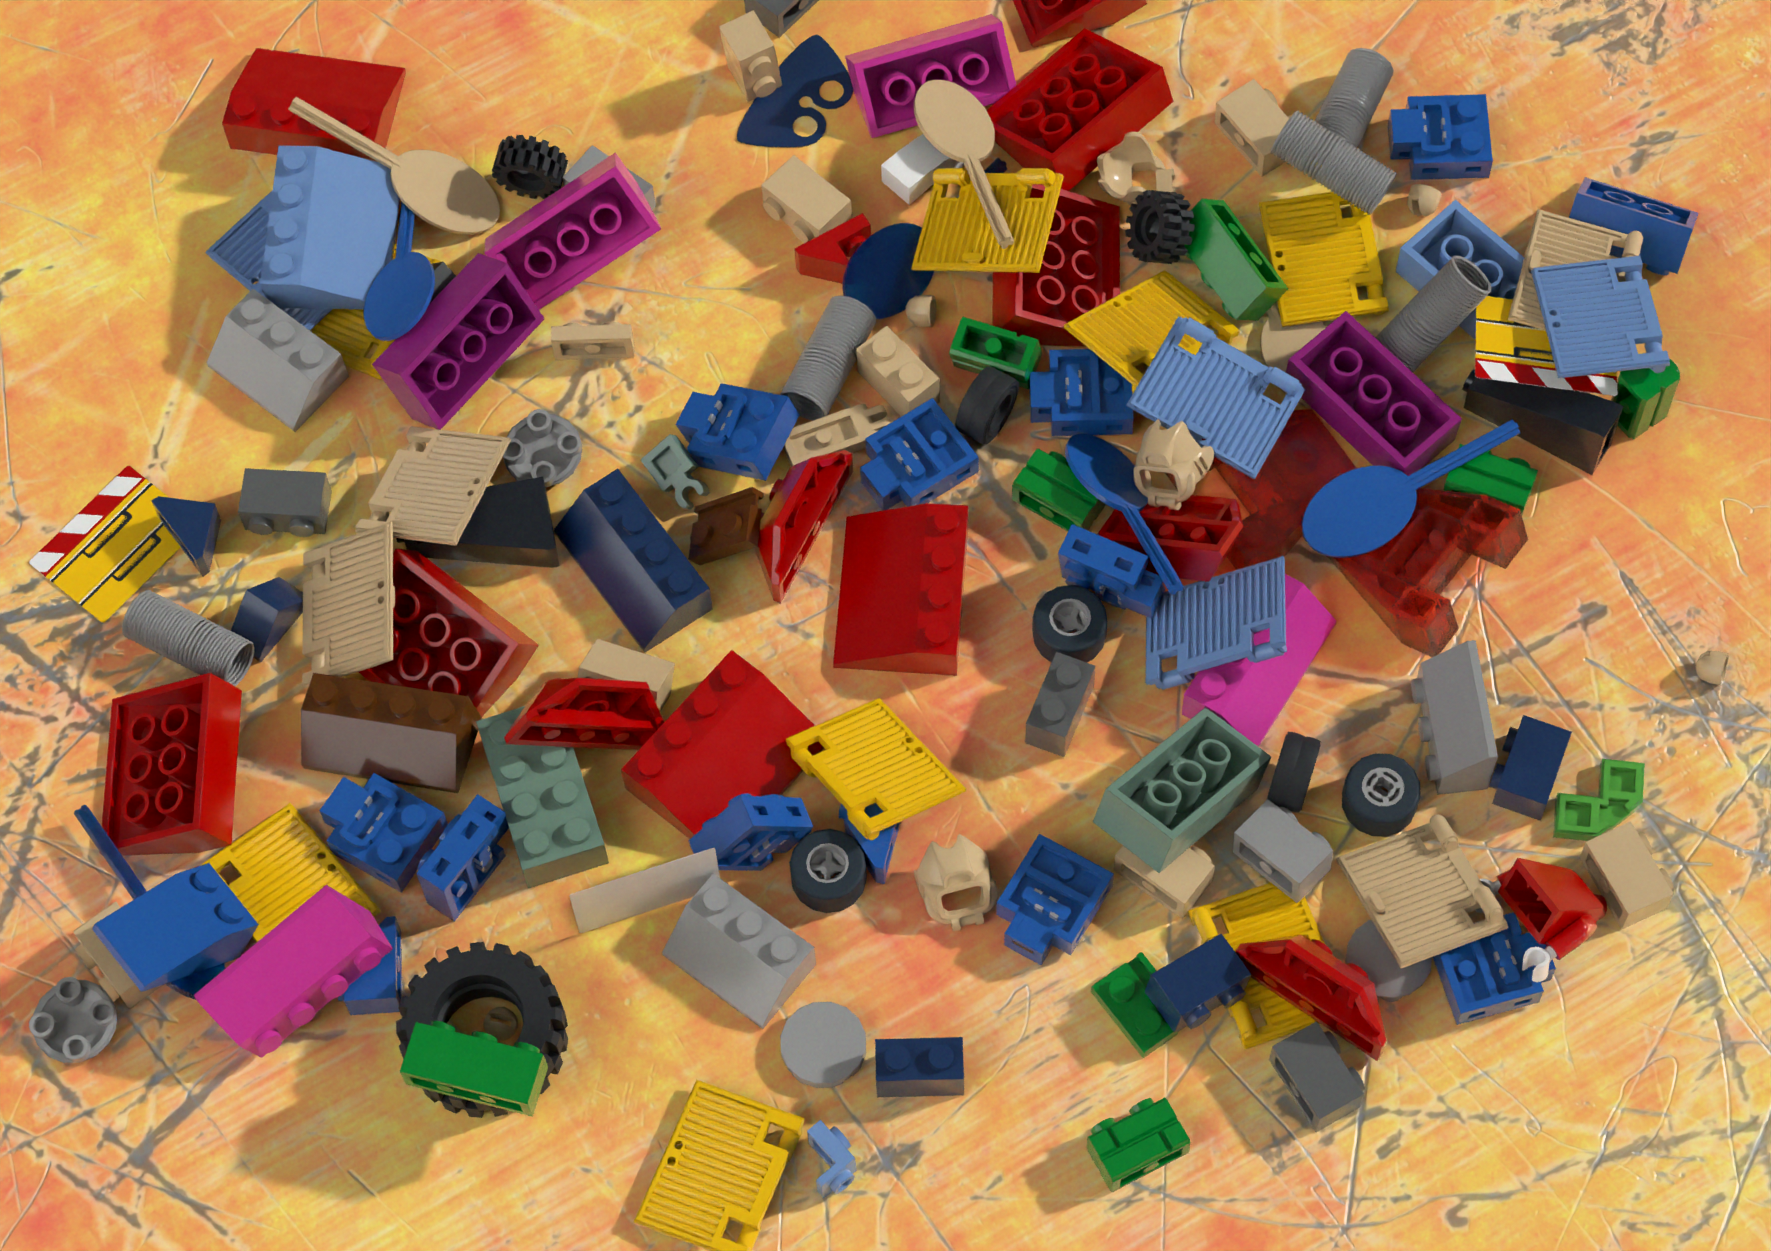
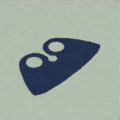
[737,34,853,147]

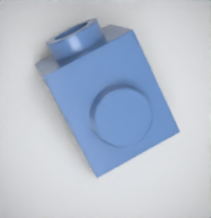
[807,1120,856,1198]

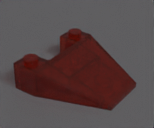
[1164,409,1357,570]
[1327,488,1529,657]

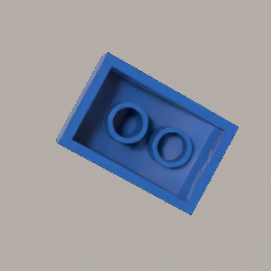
[92,863,259,992]

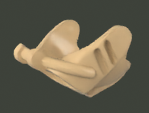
[1097,132,1176,206]
[1133,418,1214,510]
[914,834,998,932]

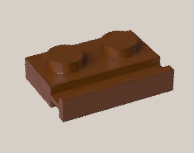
[688,487,764,566]

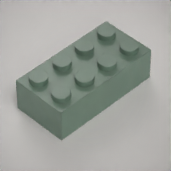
[476,706,609,889]
[1093,707,1271,873]

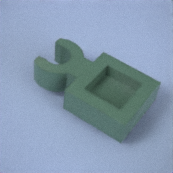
[641,434,710,509]

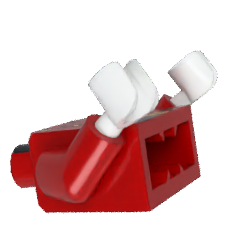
[1476,858,1607,982]

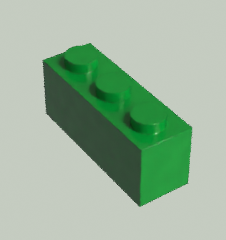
[1184,199,1289,321]
[400,1020,548,1117]

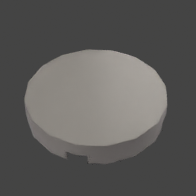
[780,1002,866,1088]

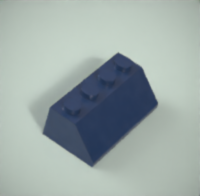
[554,469,713,653]

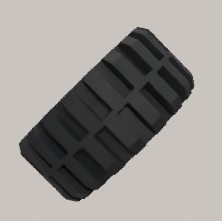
[396,942,568,1118]

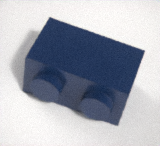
[1489,715,1572,821]
[1145,933,1252,1033]
[875,1037,964,1098]

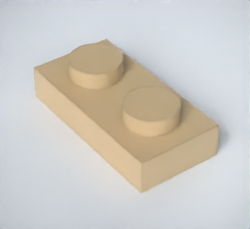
[551,322,634,360]

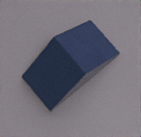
[151,496,221,577]
[231,577,303,662]

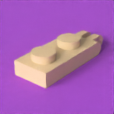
[783,404,891,467]

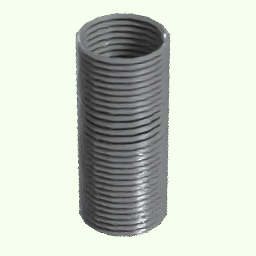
[1314,48,1394,164]
[1270,110,1397,215]
[1375,256,1491,373]
[780,295,876,420]
[122,590,255,686]

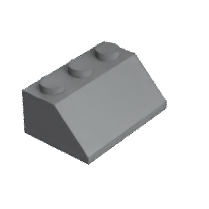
[207,289,349,432]
[1411,640,1498,795]
[662,874,816,1029]

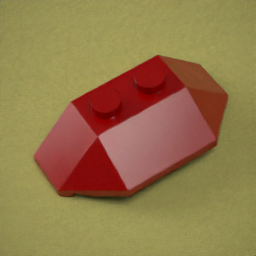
[755,450,853,604]
[1097,495,1243,582]
[504,678,664,750]
[1235,935,1387,1061]

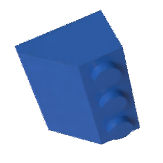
[1569,177,1699,275]

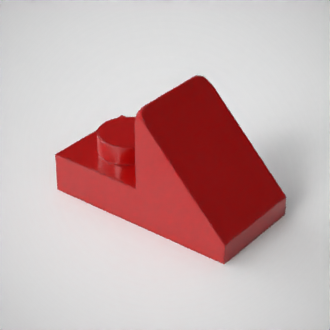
[794,213,872,285]

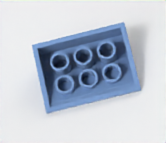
[260,146,400,309]

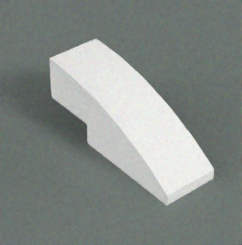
[881,134,965,205]

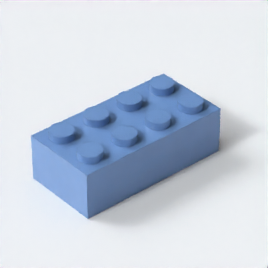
[1396,200,1531,340]

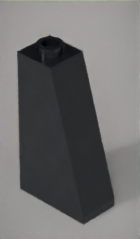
[1462,369,1624,475]
[396,477,560,568]

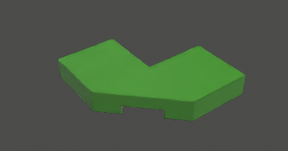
[1553,759,1645,841]

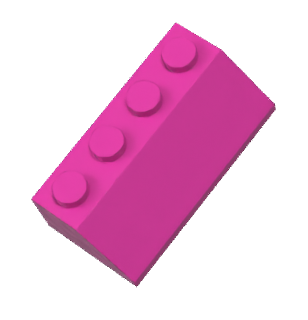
[845,14,1016,138]
[484,152,661,309]
[1182,574,1336,747]
[194,885,393,1058]

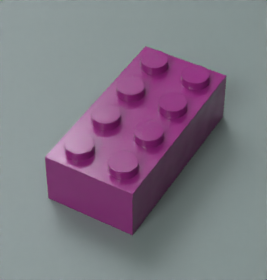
[372,253,545,430]
[1286,311,1462,476]

